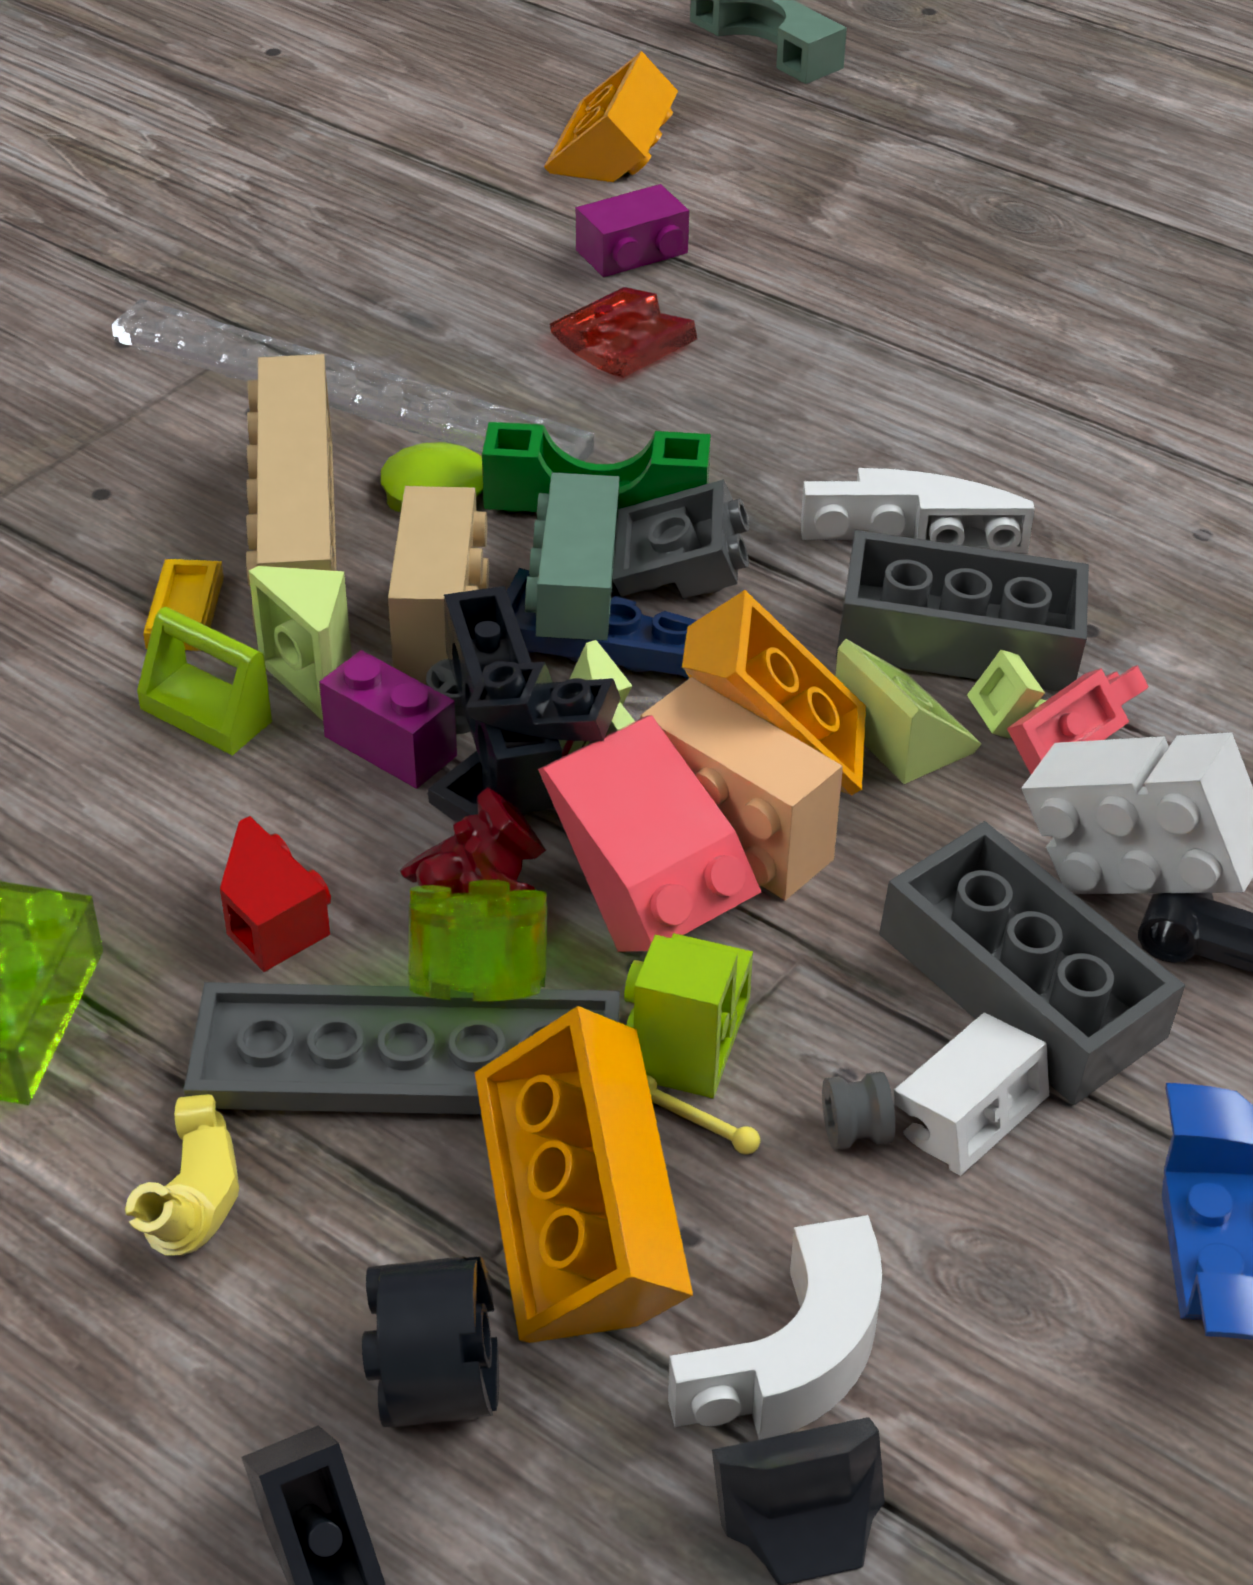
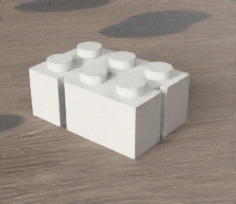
[1021,732,1253,894]

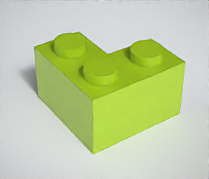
[624,933,753,1099]

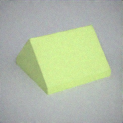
[249,566,352,721]
[835,639,982,784]

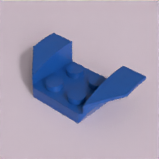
[1162,1083,1253,1340]

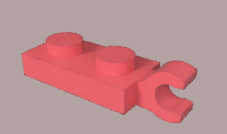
[1006,665,1149,774]

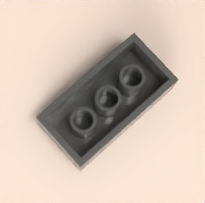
[836,530,1089,691]
[879,821,1185,1105]

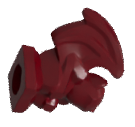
[400,787,546,958]

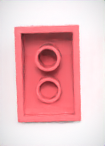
[538,715,761,952]

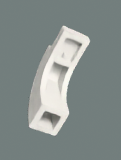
[668,1215,882,1440]

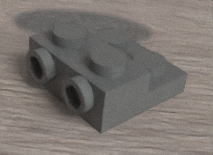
[613,479,749,599]

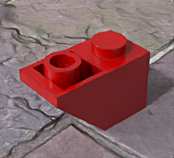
[220,816,331,972]

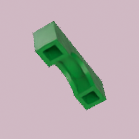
[482,422,711,518]

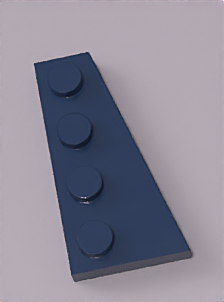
[507,568,697,680]

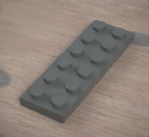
[184,982,620,1114]

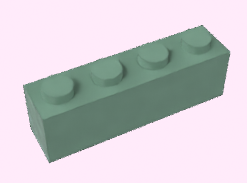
[525,473,619,641]

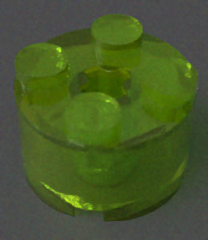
[408,880,547,1001]

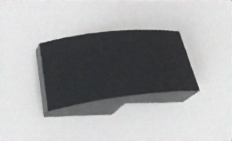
[466,662,621,741]

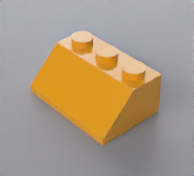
[544,51,678,182]
[682,590,866,795]

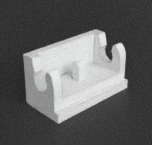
[894,1013,1049,1176]

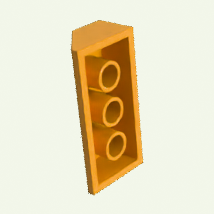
[474,1006,693,1343]

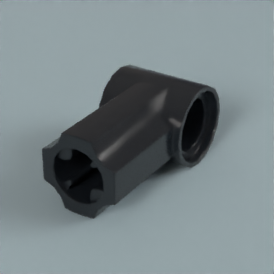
[1138,893,1253,972]

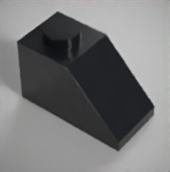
[241,1425,386,1585]

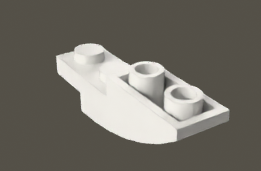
[801,468,1034,553]

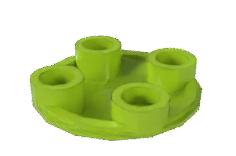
[381,442,483,512]

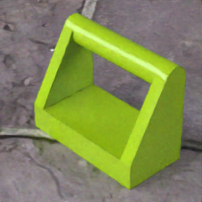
[137,607,272,756]

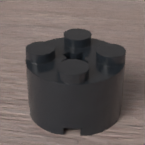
[362,1256,499,1427]

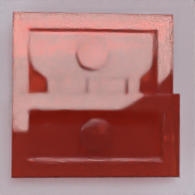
[549,287,698,378]

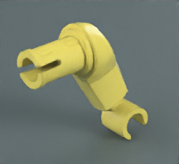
[125,1094,239,1256]

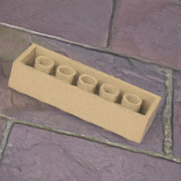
[246,354,337,633]

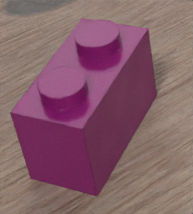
[575,184,689,277]
[319,650,457,789]

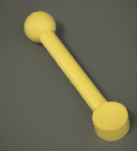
[647,1075,760,1155]

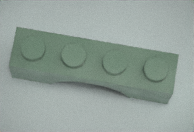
[690,0,847,84]

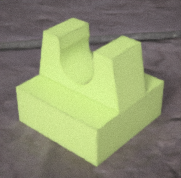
[967,650,1046,739]

